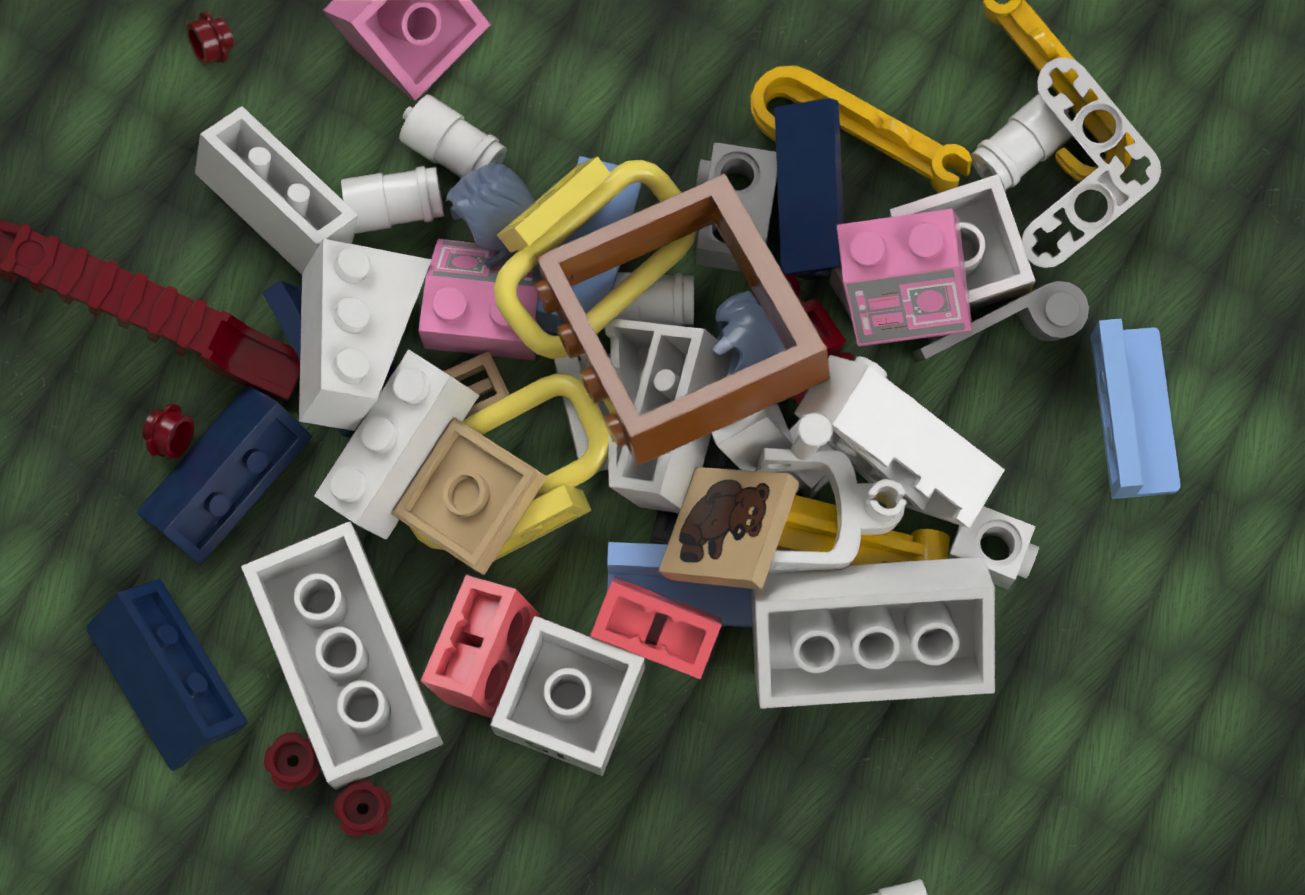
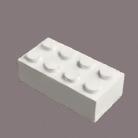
[241,521,443,790]
[751,557,995,708]

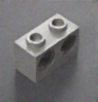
[692,142,777,272]

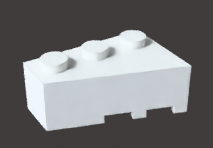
[299,238,432,431]
[605,319,733,513]
[794,355,1004,528]

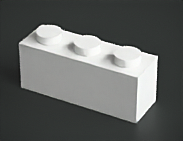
[195,106,358,274]
[314,349,479,540]

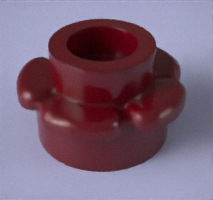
[186,12,234,65]
[143,404,194,459]
[264,732,320,790]
[334,779,392,838]

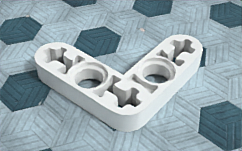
[1022,57,1161,268]

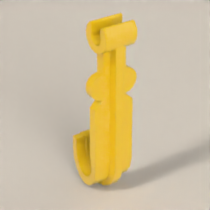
[982,0,1134,182]
[750,66,972,193]
[776,495,950,565]

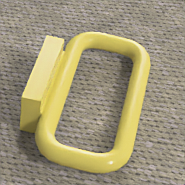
[494,156,697,359]
[409,373,609,561]

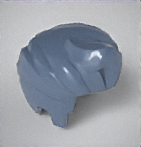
[446,162,536,267]
[712,291,786,376]

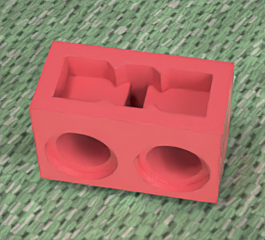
[421,575,540,718]
[590,576,722,679]

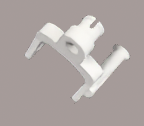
[757,412,906,574]

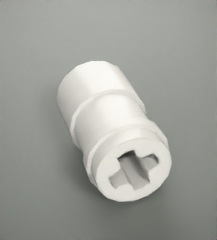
[971,93,1074,191]
[399,95,507,179]
[341,166,444,234]
[604,272,694,328]

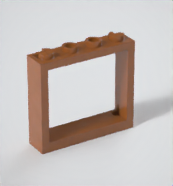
[534,174,830,466]

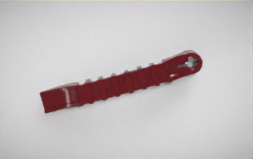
[0,220,300,402]

